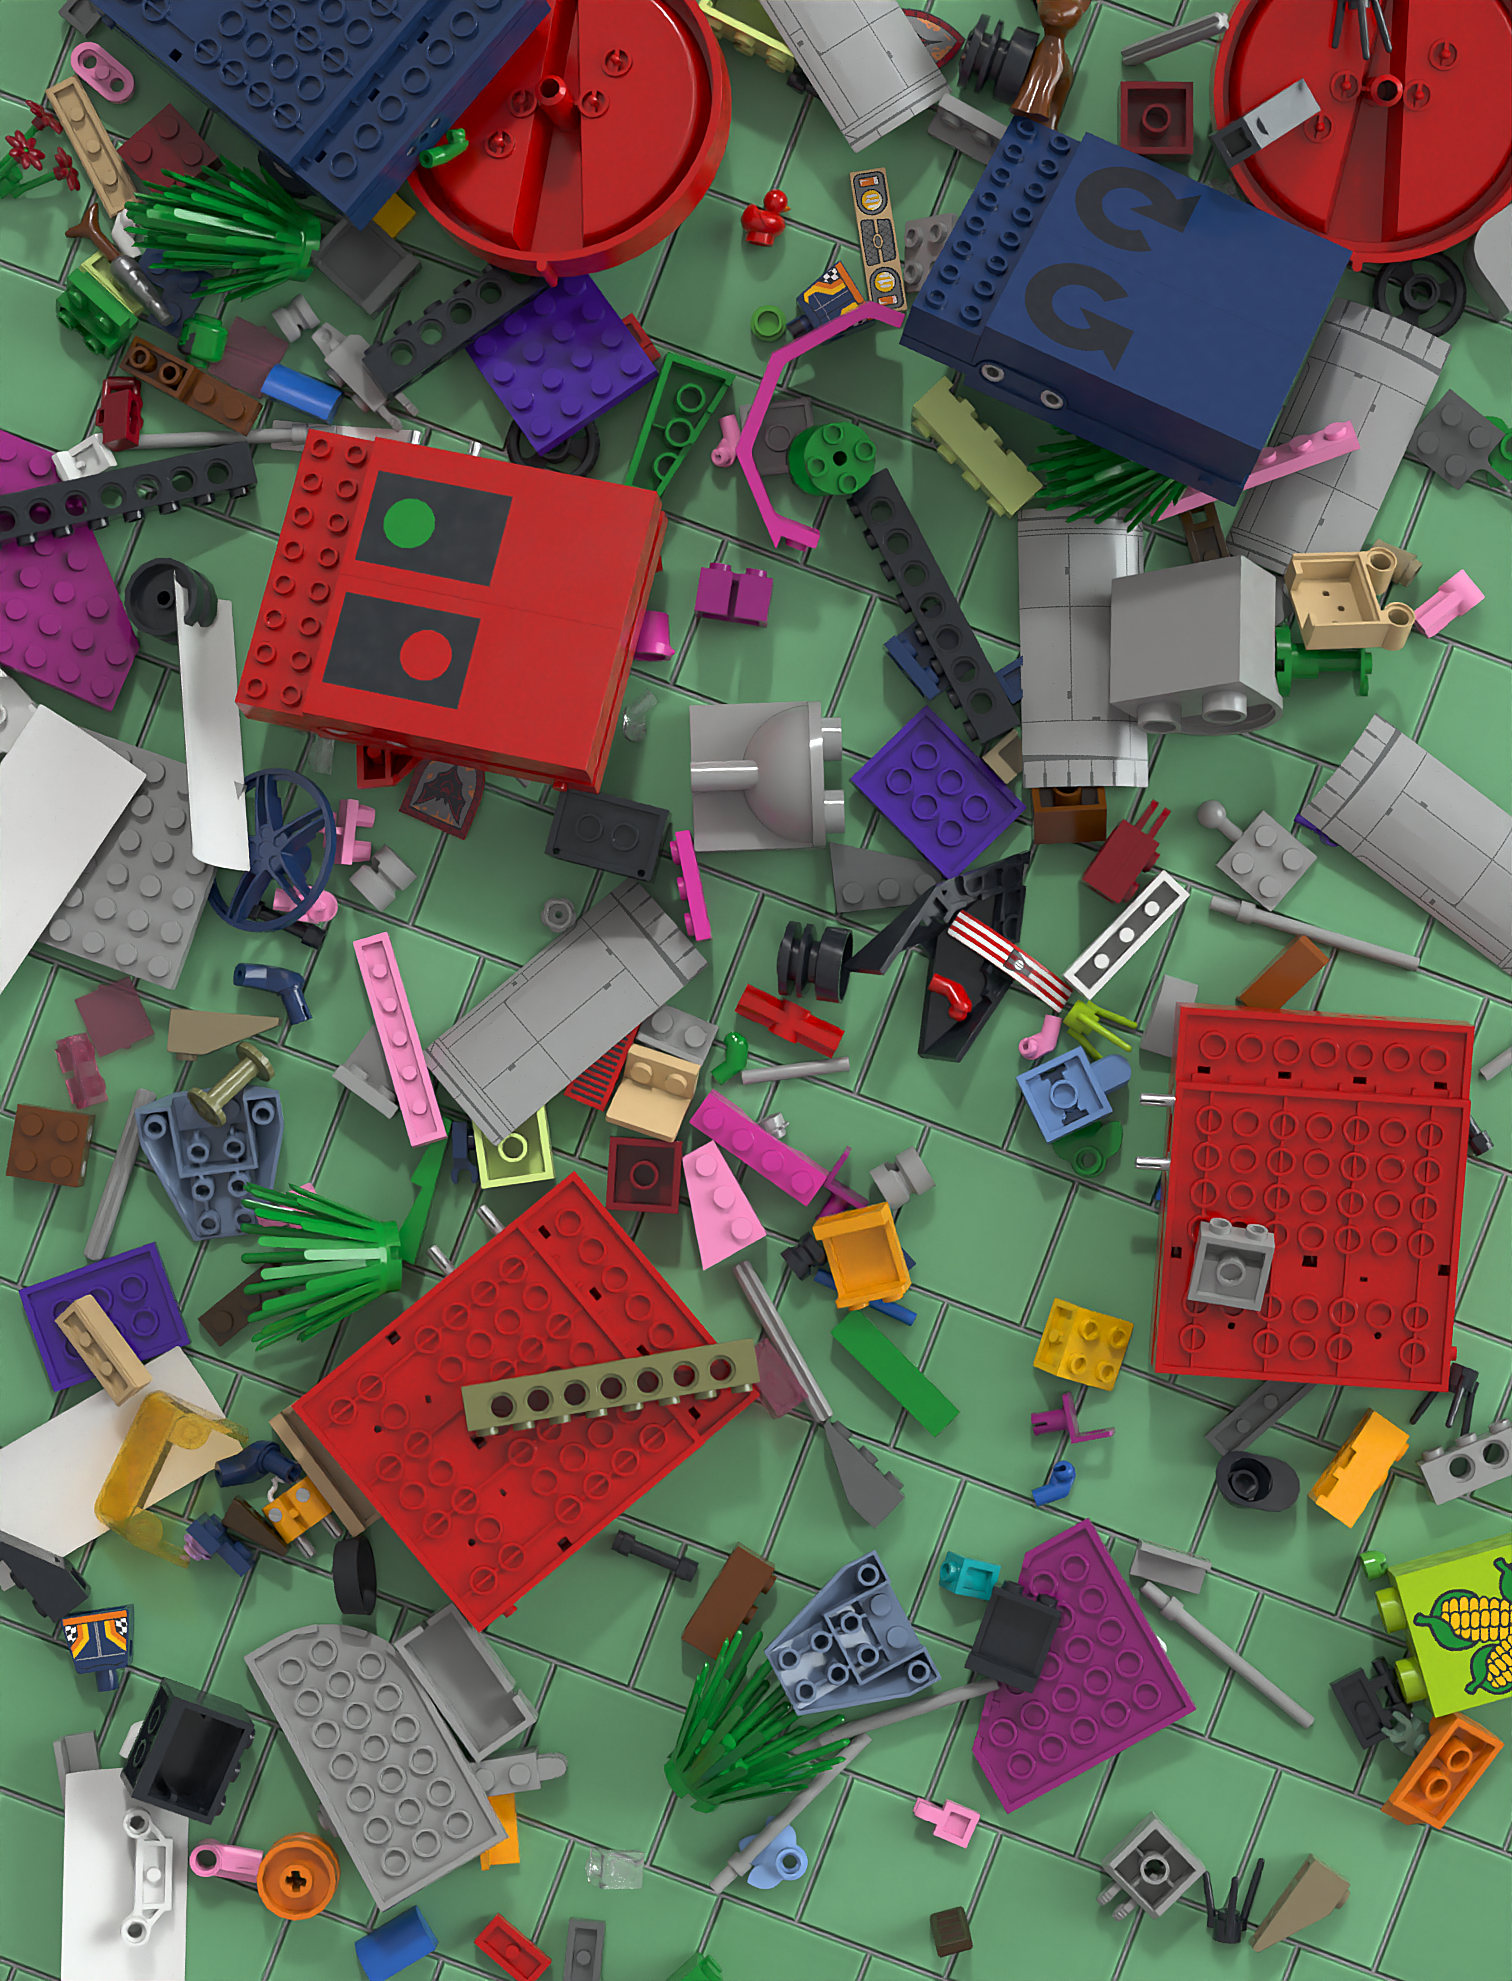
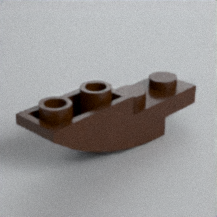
[119,336,264,437]

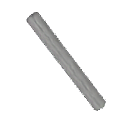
[83,1088,156,1261]
[733,1260,833,1423]

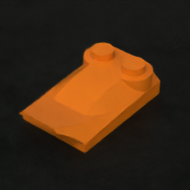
[1380,1711,1505,1830]

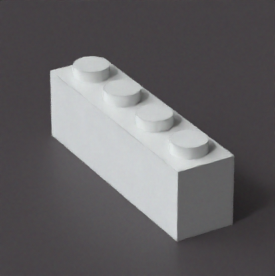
[1061,870,1190,1000]

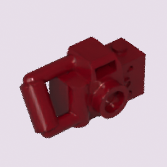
[95,376,144,452]

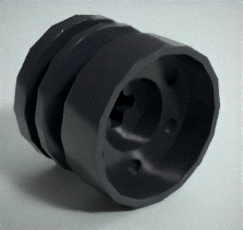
[957,13,1040,106]
[777,921,853,1004]

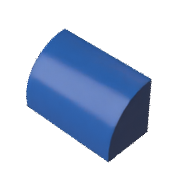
[260,363,345,426]
[355,1905,439,1981]

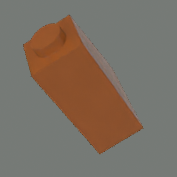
[1235,935,1330,1009]

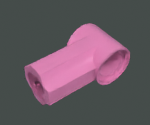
[1414,569,1485,639]
[189,1838,264,1883]

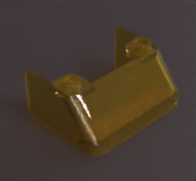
[94,1390,249,1569]

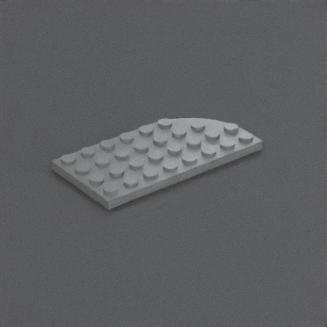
[243,1624,509,1912]

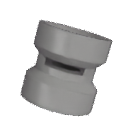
[271,293,321,343]

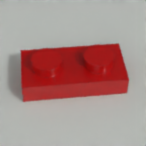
[473,1913,552,1981]

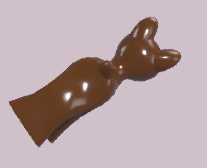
[1009,0,1091,132]

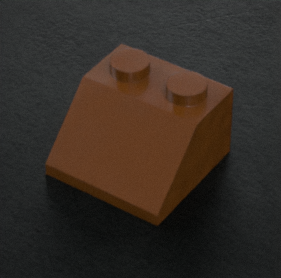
[1030,786,1107,845]

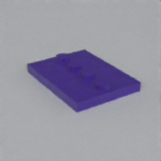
[849,705,1027,880]
[18,1241,192,1392]

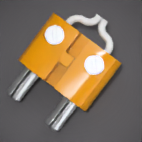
[261,1475,344,1559]

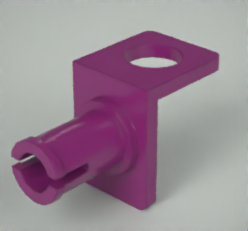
[815,1146,869,1221]
[1031,1391,1116,1444]

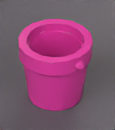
[633,611,675,662]

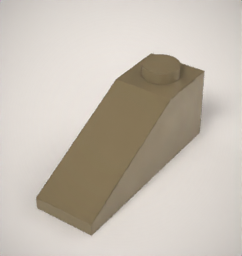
[167,1008,283,1061]
[1249,1853,1350,1953]

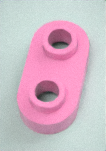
[71,42,136,104]

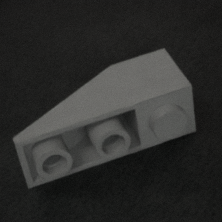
[823,1419,905,1529]

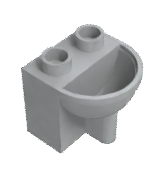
[1110,555,1283,736]
[689,701,845,854]

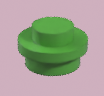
[750,305,786,342]

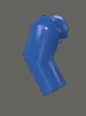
[1031,1460,1076,1507]

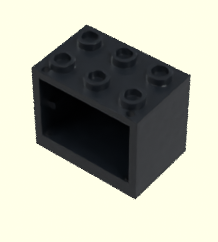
[544,788,672,884]
[120,1677,255,1825]

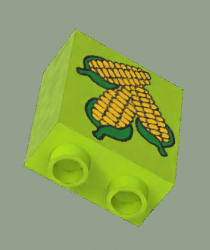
[1374,1532,1512,1718]

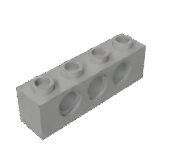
[1415,1418,1512,1506]

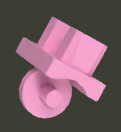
[317,799,375,865]
[273,885,338,924]

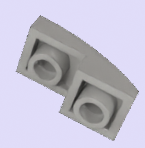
[1139,974,1198,1058]

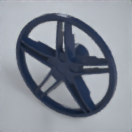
[208,768,337,933]

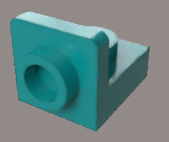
[939,1551,1001,1601]

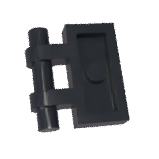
[1329,1656,1414,1750]

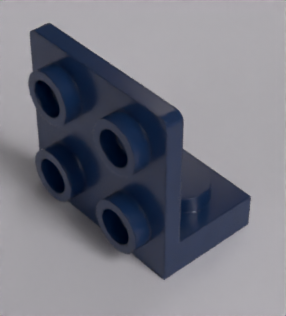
[882,604,973,704]

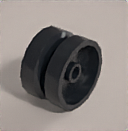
[124,558,218,645]

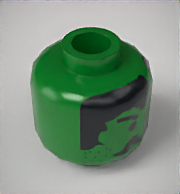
[177,313,229,369]

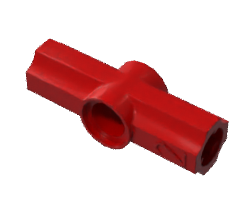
[735,984,845,1059]

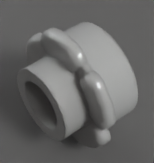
[541,898,577,933]
[756,1112,789,1139]

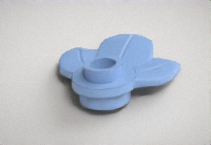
[738,1816,808,1889]

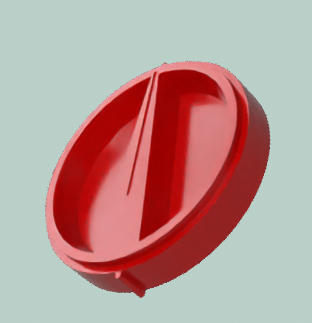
[407,0,732,287]
[1209,0,1512,272]

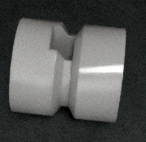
[349,844,418,912]
[869,1146,936,1211]

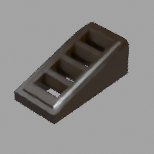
[221,1495,292,1557]
[930,1906,973,1958]

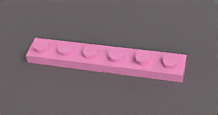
[1145,420,1360,521]
[353,932,448,1148]

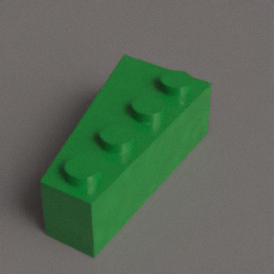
[622,352,737,497]

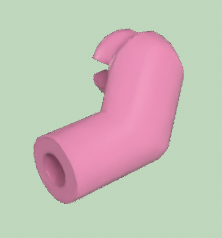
[711,414,741,468]
[1018,1014,1063,1060]

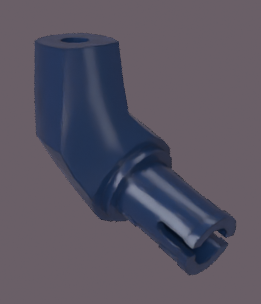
[233,963,313,1026]
[214,1440,302,1488]

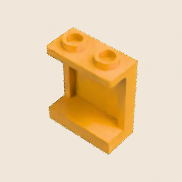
[812,1201,911,1311]

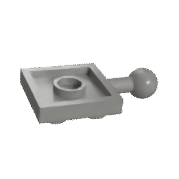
[1197,800,1317,912]

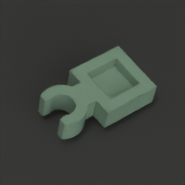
[1381,1711,1431,1759]

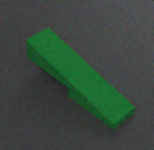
[397,1116,455,1265]
[830,1310,961,1438]

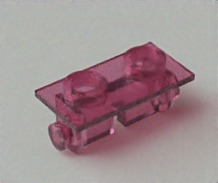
[54,1032,108,1110]

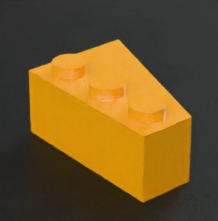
[1307,1407,1409,1528]

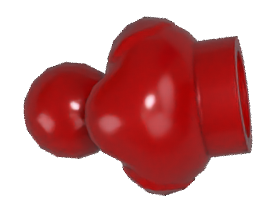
[741,189,791,247]

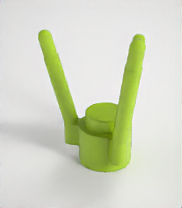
[1062,999,1138,1061]

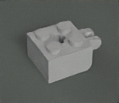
[1096,1811,1206,1922]

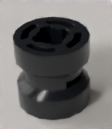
[780,1231,828,1281]

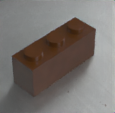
[681,1542,777,1660]

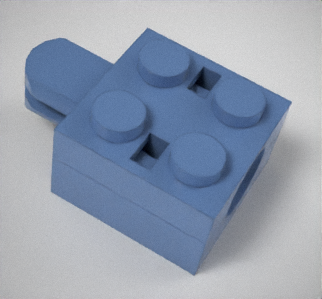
[1016,1046,1131,1145]

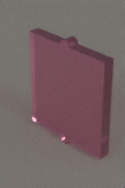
[208,316,290,400]
[75,976,155,1057]

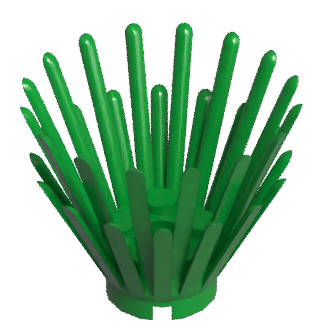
[240,1182,402,1352]
[664,1629,850,1814]

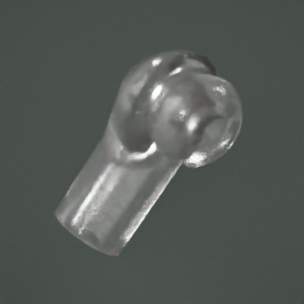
[622,689,659,742]

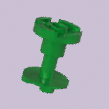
[785,422,876,497]
[1275,625,1372,697]

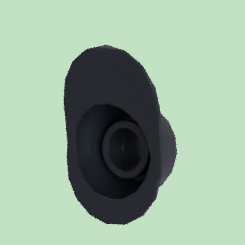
[1215,1451,1300,1512]

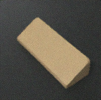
[55,1294,153,1406]

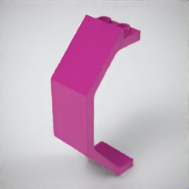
[735,300,905,552]

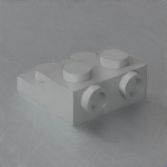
[1187,1218,1275,1311]

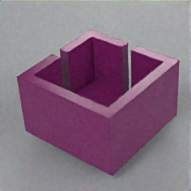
[694,562,774,628]

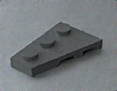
[829,842,942,913]

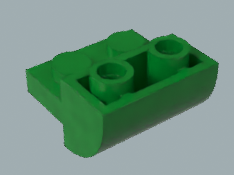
[56,268,139,360]

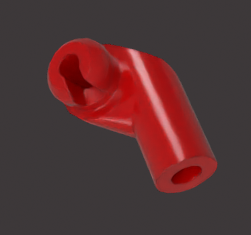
[928,973,972,1021]

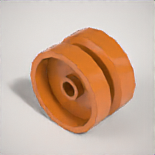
[256,1831,341,1921]

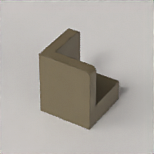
[981,729,1022,785]

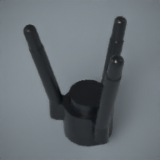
[1331,0,1392,61]
[1410,1362,1479,1436]
[1202,1858,1265,1944]

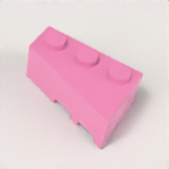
[682,1140,767,1271]

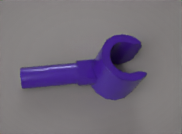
[1293,813,1339,847]

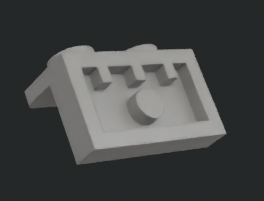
[927,92,1007,166]
[636,1003,719,1067]

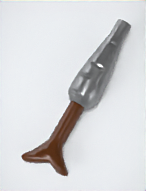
[65,203,174,326]

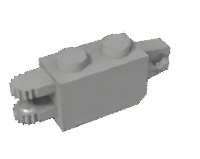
[312,322,420,433]
[466,1745,568,1797]

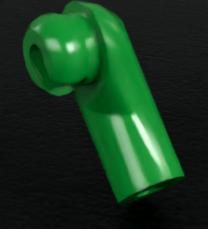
[419,128,469,168]
[710,1032,749,1085]

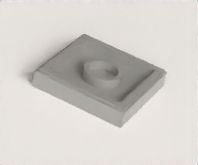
[739,397,814,477]

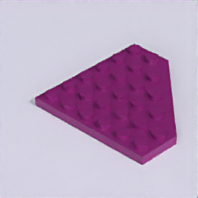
[0,430,140,713]
[972,1517,1197,1814]

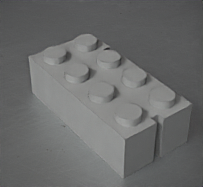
[394,1600,539,1763]

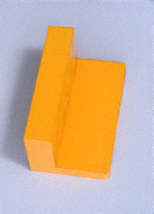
[480,1793,520,1871]

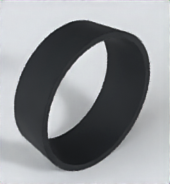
[333,1535,377,1615]

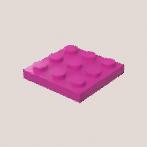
[670,830,713,942]

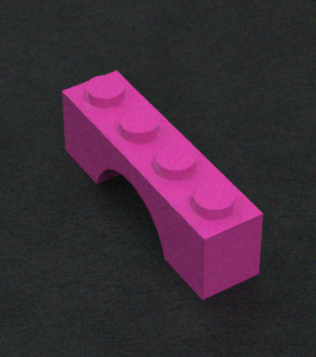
[689,1089,830,1207]

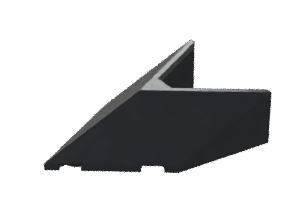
[842,850,1031,1063]

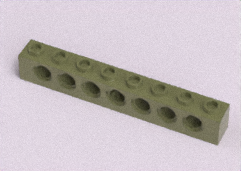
[461,1338,760,1437]

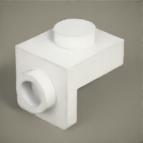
[52,433,118,481]

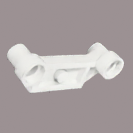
[120,1806,173,1947]

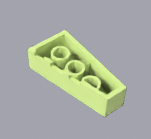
[911,376,1043,519]

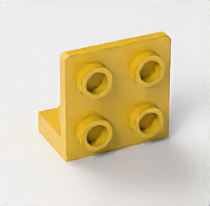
[1032,1297,1134,1391]

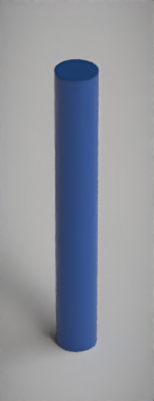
[814,1267,917,1326]

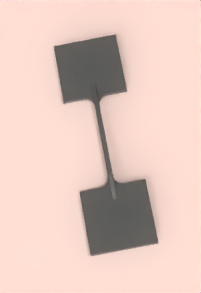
[1407,389,1512,491]

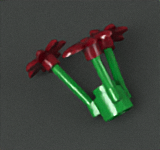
[0,100,81,199]

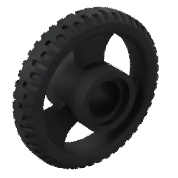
[1372,252,1467,338]
[507,419,600,477]

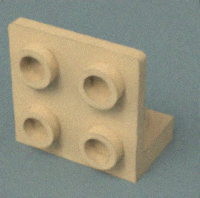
[605,1043,701,1142]

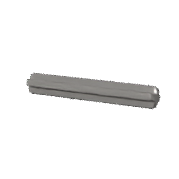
[1121,12,1229,66]

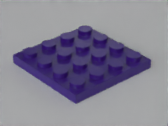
[464,274,659,457]

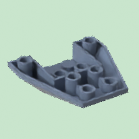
[135,1084,285,1241]
[763,1550,942,1716]

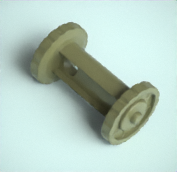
[187,1041,275,1128]

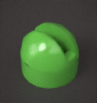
[1359,1550,1388,1582]

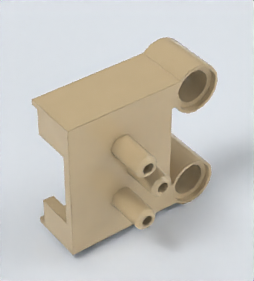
[1284,547,1415,651]

